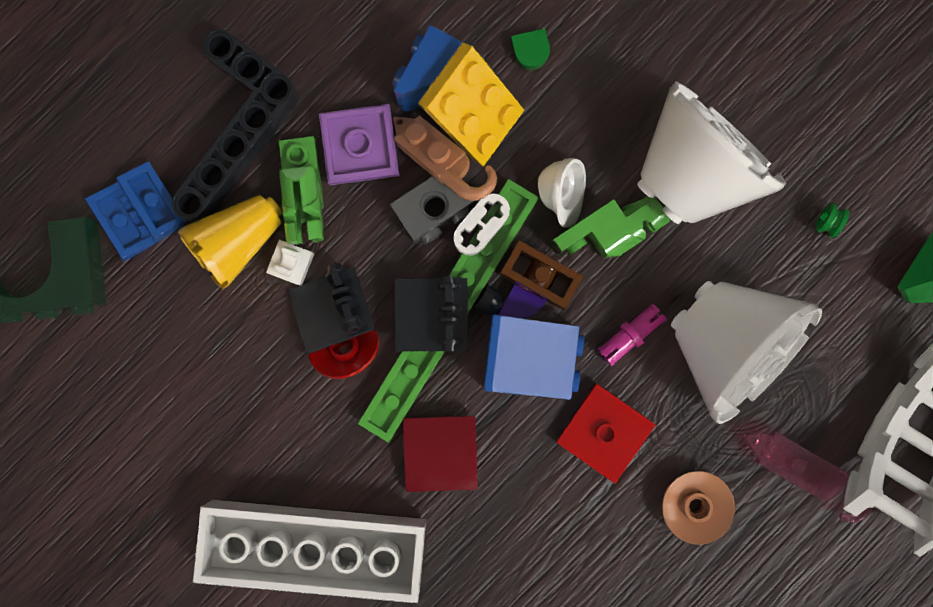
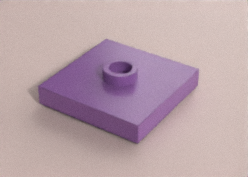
[319,104,400,186]

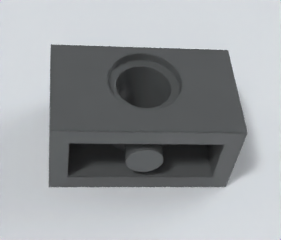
[390,176,474,245]

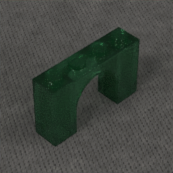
[0,217,107,324]

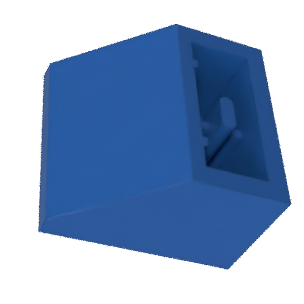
[392,25,463,112]

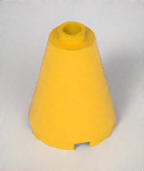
[177,195,283,289]

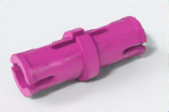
[597,303,667,366]

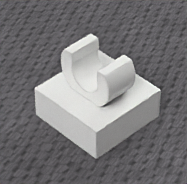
[266,240,314,286]

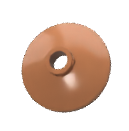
[662,471,735,545]

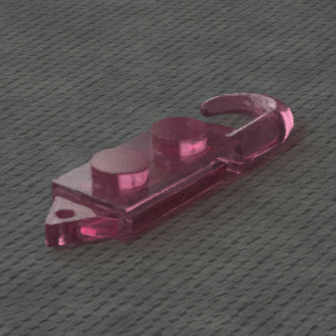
[744,431,873,523]

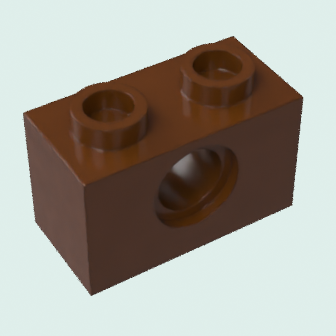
[499,240,584,310]

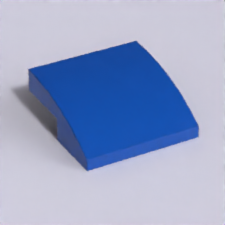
[85,161,186,262]

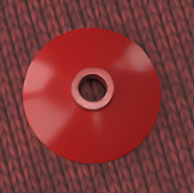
[308,329,379,379]

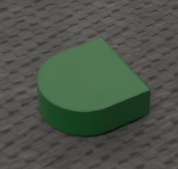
[510,29,550,70]

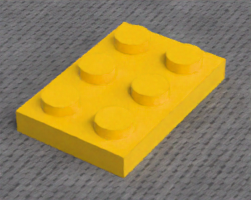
[418,43,524,166]

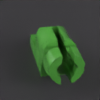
[279,136,324,245]
[551,196,670,258]

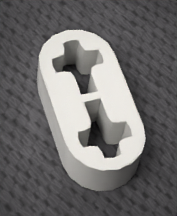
[454,194,510,256]

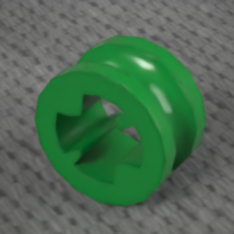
[815,202,850,239]

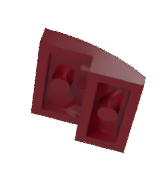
[403,416,478,492]

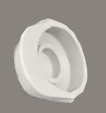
[538,158,586,228]

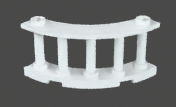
[843,343,933,557]

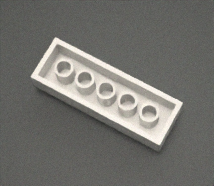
[193,500,426,603]

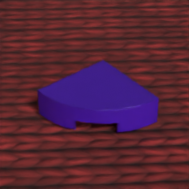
[499,284,546,319]

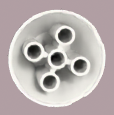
[637,82,786,224]
[671,281,822,424]

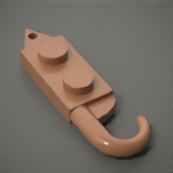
[393,115,497,201]

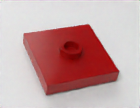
[555,383,656,484]

